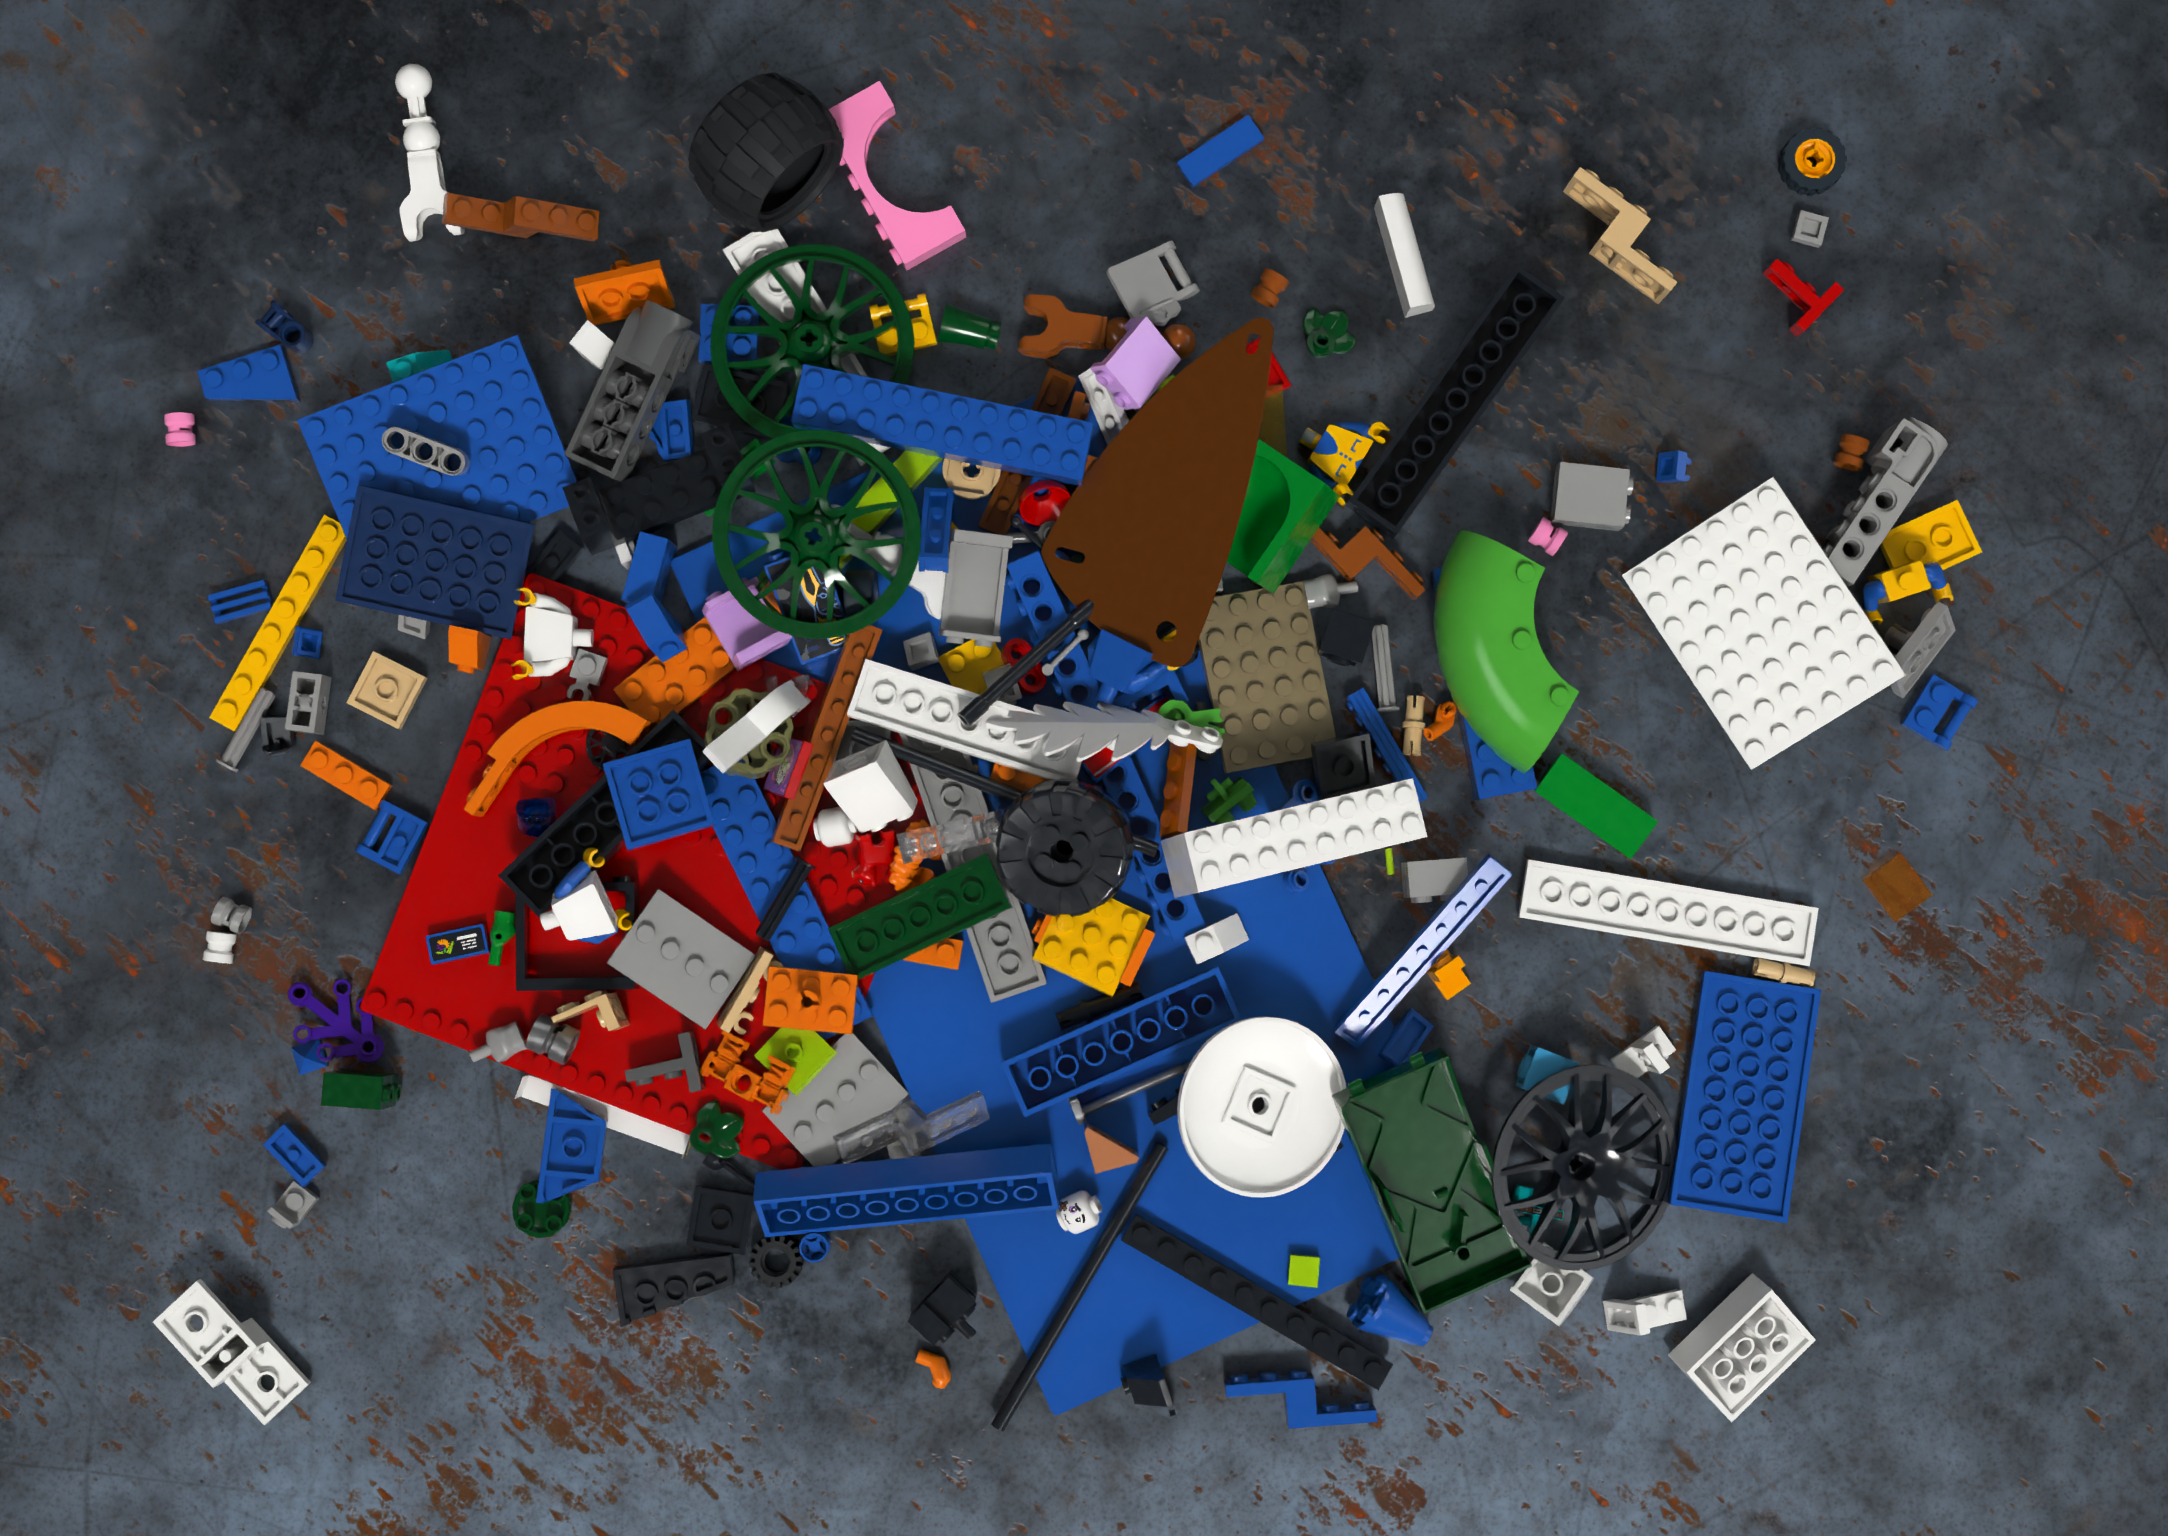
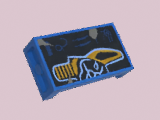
[764,540,847,665]

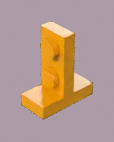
[1427,949,1471,1000]

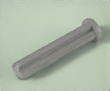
[1372,624,1400,712]
[216,688,275,772]

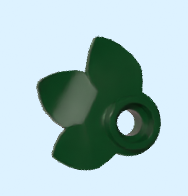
[1303,308,1357,358]
[689,1100,745,1158]

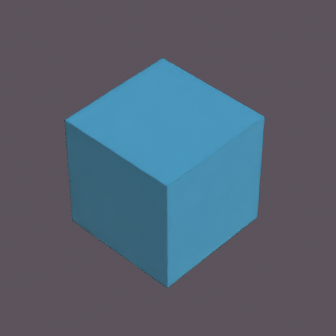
[1515,1045,1579,1105]

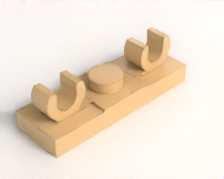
[716,946,783,1035]

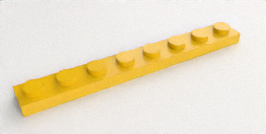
[209,515,347,732]

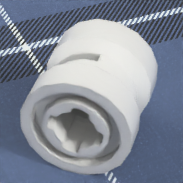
[202,931,237,964]

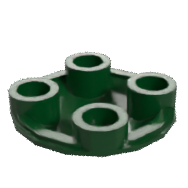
[512,1180,571,1238]

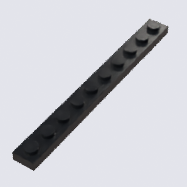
[1121,1214,1393,1391]

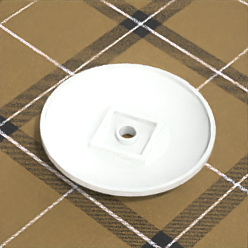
[1177,1016,1347,1198]

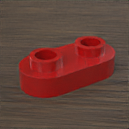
[1001,638,1046,695]

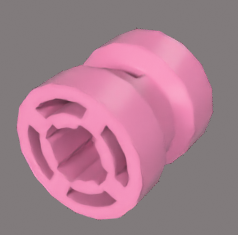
[164,412,196,447]
[1528,516,1568,557]

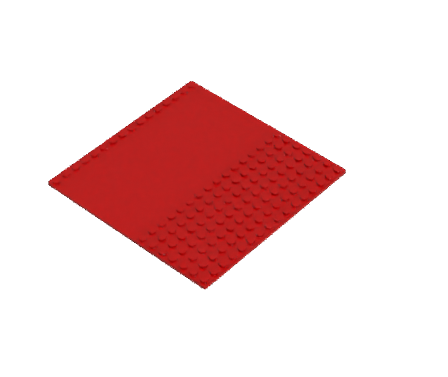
[360,573,931,1170]

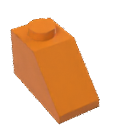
[448,625,491,674]

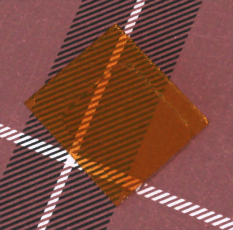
[1862,853,1932,923]

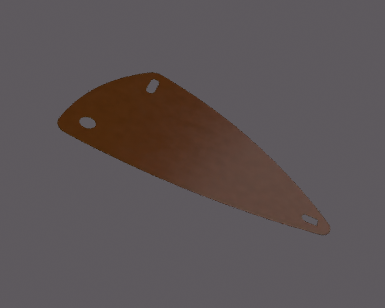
[1041,317,1274,667]

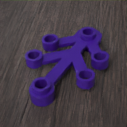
[288,979,384,1063]

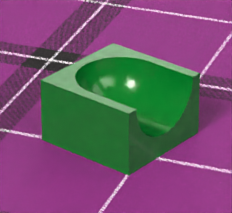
[1227,439,1340,594]

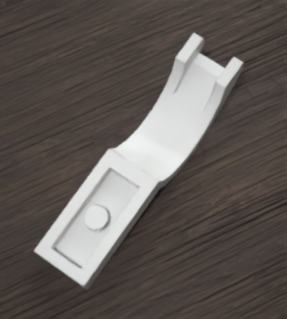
[702,680,811,773]

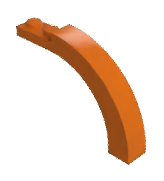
[464,701,655,817]

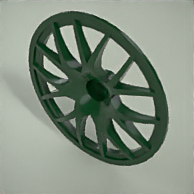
[710,244,915,439]
[712,430,921,639]

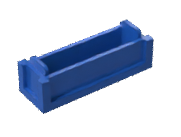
[918,487,954,573]

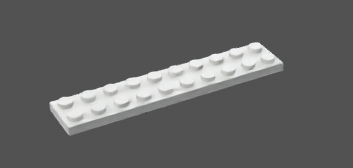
[1518,859,1819,966]

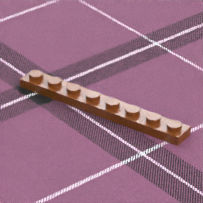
[770,625,882,852]

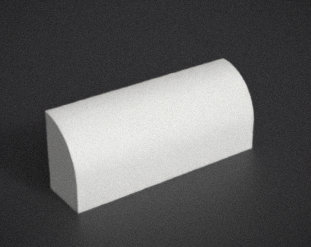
[1374,193,1435,318]

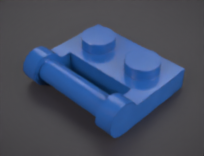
[1900,674,1978,751]
[355,799,429,874]

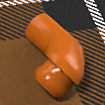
[1423,701,1457,741]
[915,1348,951,1389]

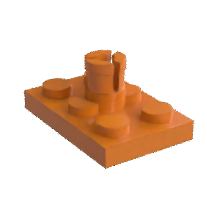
[574,259,675,326]
[763,966,859,1034]

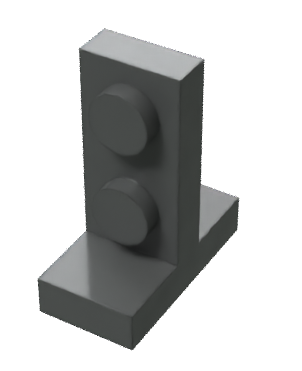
[625,1031,706,1093]

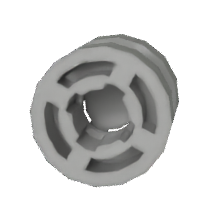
[211,897,252,934]

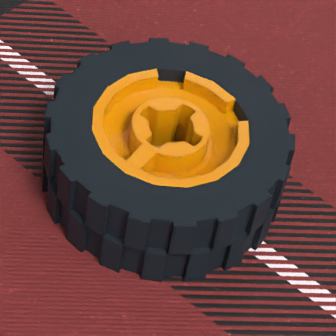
[1777,127,1847,196]

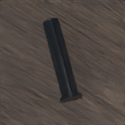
[756,855,817,940]

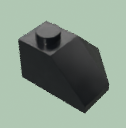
[1120,1354,1177,1420]

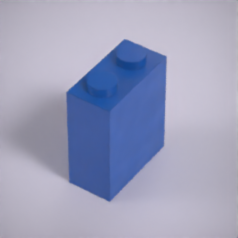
[621,532,677,604]

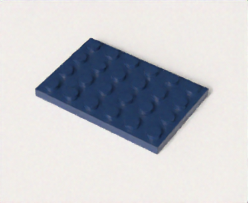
[335,485,536,639]

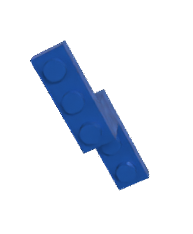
[1224,1370,1378,1429]

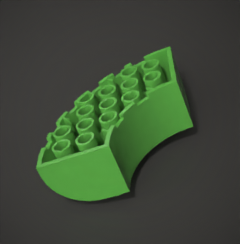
[1433,530,1580,774]

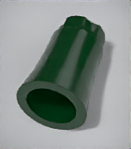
[937,303,1002,350]

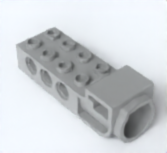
[1823,417,1948,587]

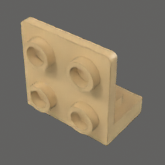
[551,990,630,1031]

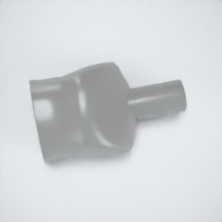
[1302,574,1358,609]
[469,1021,526,1063]

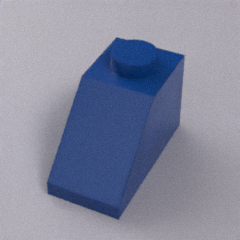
[625,591,688,662]

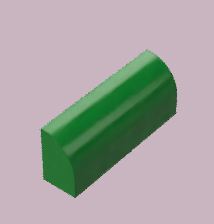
[1534,753,1659,859]

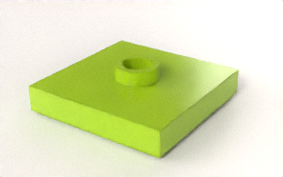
[754,1027,838,1097]

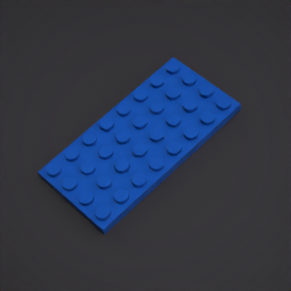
[1668,971,1821,1223]

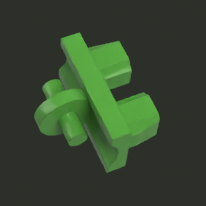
[1200,777,1257,825]

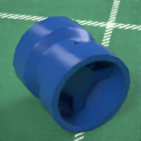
[799,1232,831,1263]

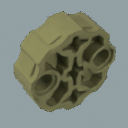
[704,688,793,780]

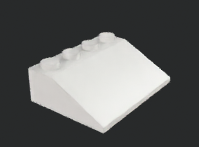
[1668,1273,1815,1422]

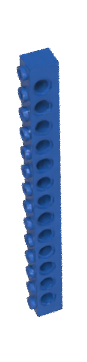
[1005,551,1206,941]

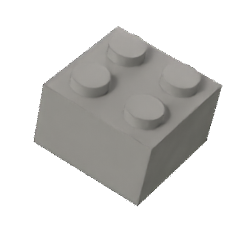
[1400,857,1468,903]

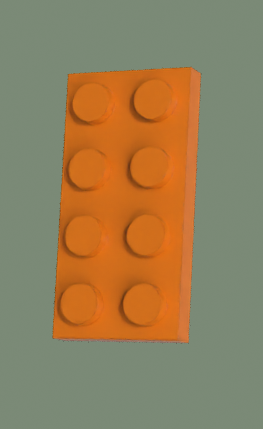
[613,617,736,731]

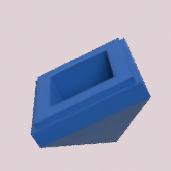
[292,626,323,659]
[291,1039,329,1075]

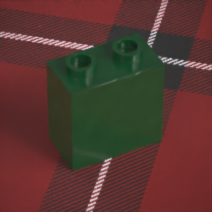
[321,1069,401,1110]

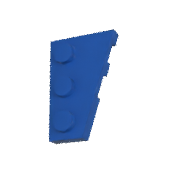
[197,345,300,401]

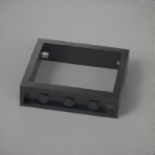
[516,876,640,991]

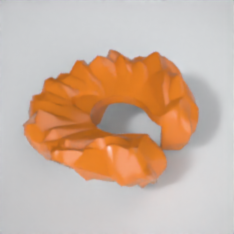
[888,820,942,893]

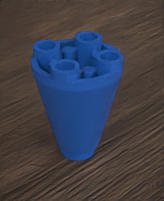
[1347,1274,1433,1347]

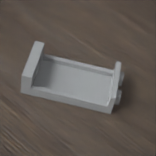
[939,529,1013,648]

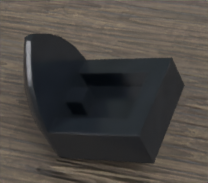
[260,714,296,757]

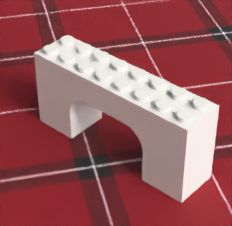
[1161,778,1428,898]

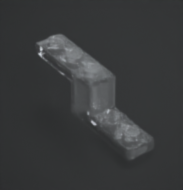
[896,808,1008,864]
[833,1090,990,1164]

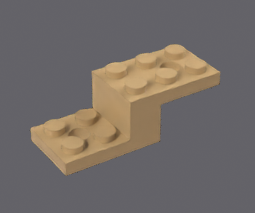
[1563,167,1677,304]

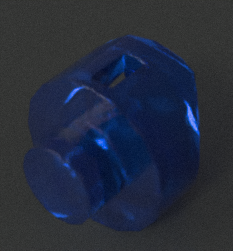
[516,798,557,837]

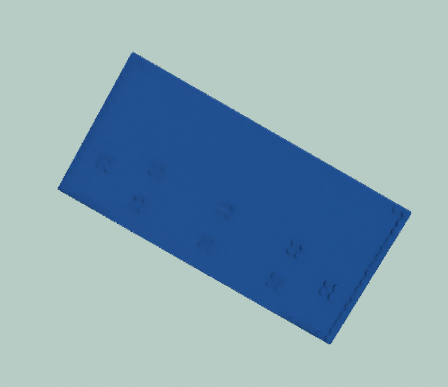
[671,376,1398,1415]

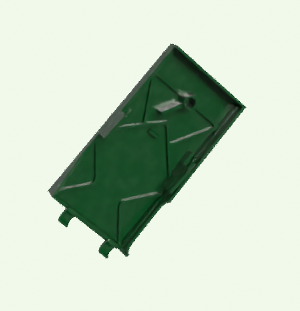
[1331,1048,1532,1314]

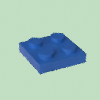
[698,304,760,364]

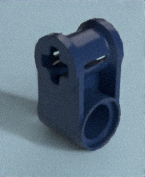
[254,300,314,353]

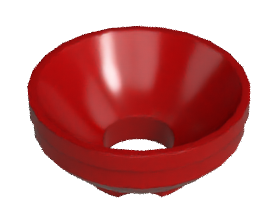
[1018,479,1071,526]

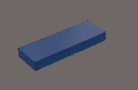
[1177,115,1265,188]

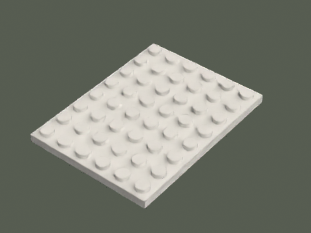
[1622,476,1906,770]

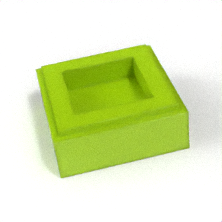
[1287,1254,1320,1288]

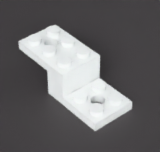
[153,1279,311,1425]

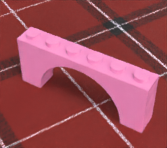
[828,81,966,271]

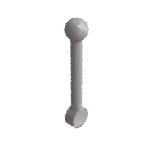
[1042,629,1089,676]

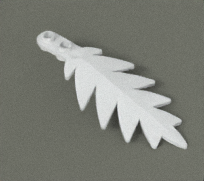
[985,702,1223,762]

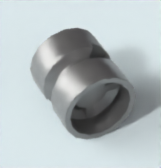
[525,1013,581,1065]

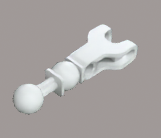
[395,63,465,242]
[816,504,946,620]

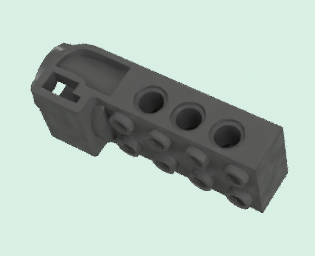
[564,300,701,482]

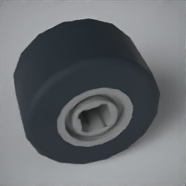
[843,570,879,622]

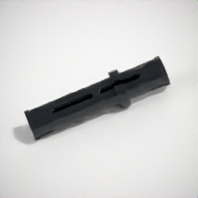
[1055,981,1144,1030]

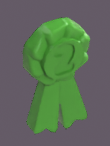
[1157,700,1226,738]

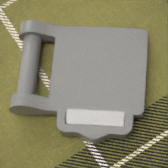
[1106,240,1200,326]

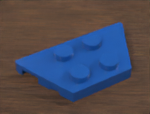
[536,1089,608,1204]

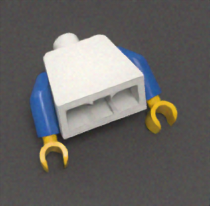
[540,847,632,944]

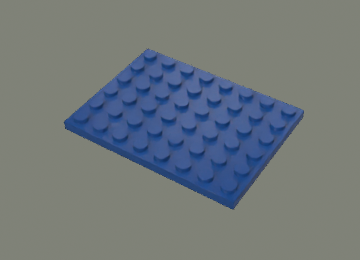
[297,335,578,539]

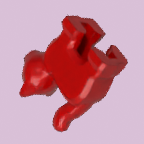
[851,829,896,887]

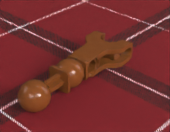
[1018,294,1196,359]

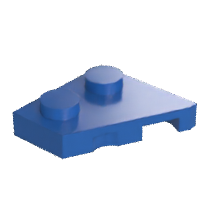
[649,399,694,462]

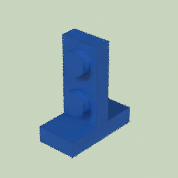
[1112,669,1189,710]

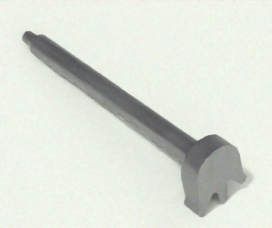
[1068,1062,1190,1125]

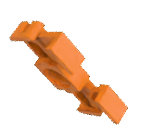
[700,1030,796,1115]

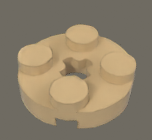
[942,458,1001,500]

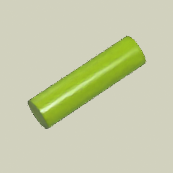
[1385,848,1395,875]

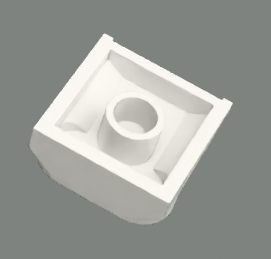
[1510,1242,1594,1327]

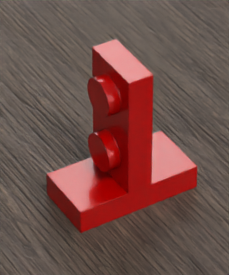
[1762,258,1844,337]

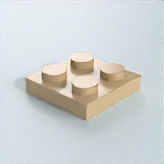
[346,651,428,730]

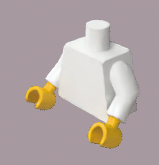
[511,588,594,680]

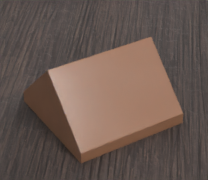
[1084,1123,1139,1174]

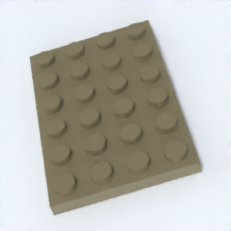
[1198,581,1336,774]

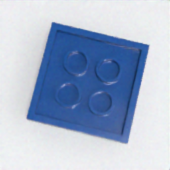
[603,739,715,851]

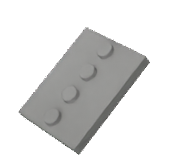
[606,889,756,1029]
[761,1034,909,1167]

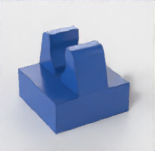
[1656,450,1691,483]

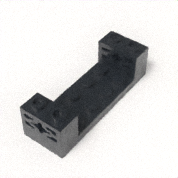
[562,423,756,556]

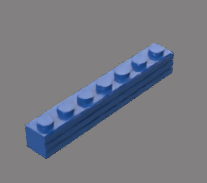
[1345,688,1428,803]

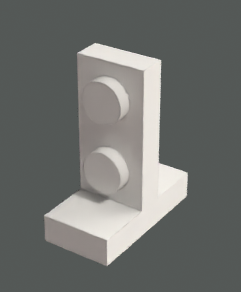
[1610,1026,1676,1078]
[1603,1289,1687,1335]

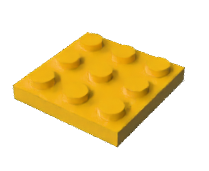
[1032,898,1150,997]

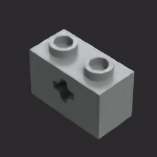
[285,671,332,735]

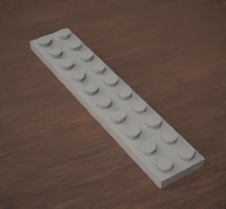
[899,733,1047,1003]

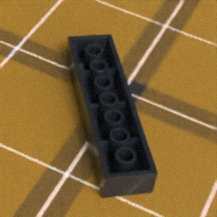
[498,710,712,918]

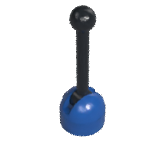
[1010,516,1070,569]

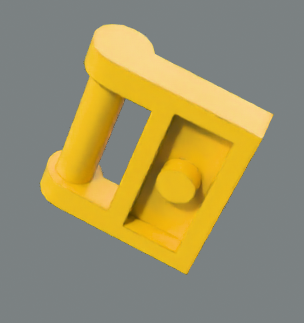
[869,293,937,356]

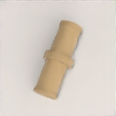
[1402,695,1425,756]
[1752,957,1815,988]

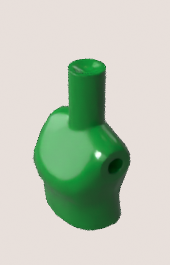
[488,910,516,966]

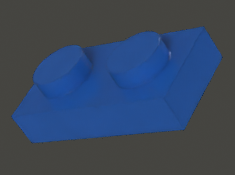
[263,1123,327,1187]

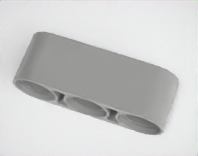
[382,427,470,476]

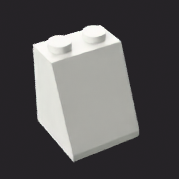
[823,740,918,833]

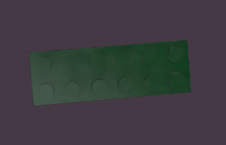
[828,853,1013,980]

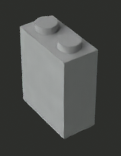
[1550,462,1634,531]

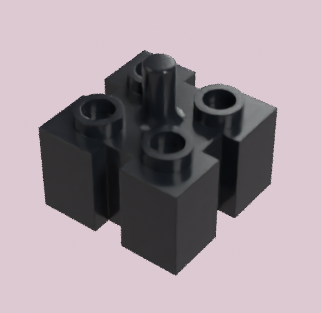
[907,1269,977,1346]

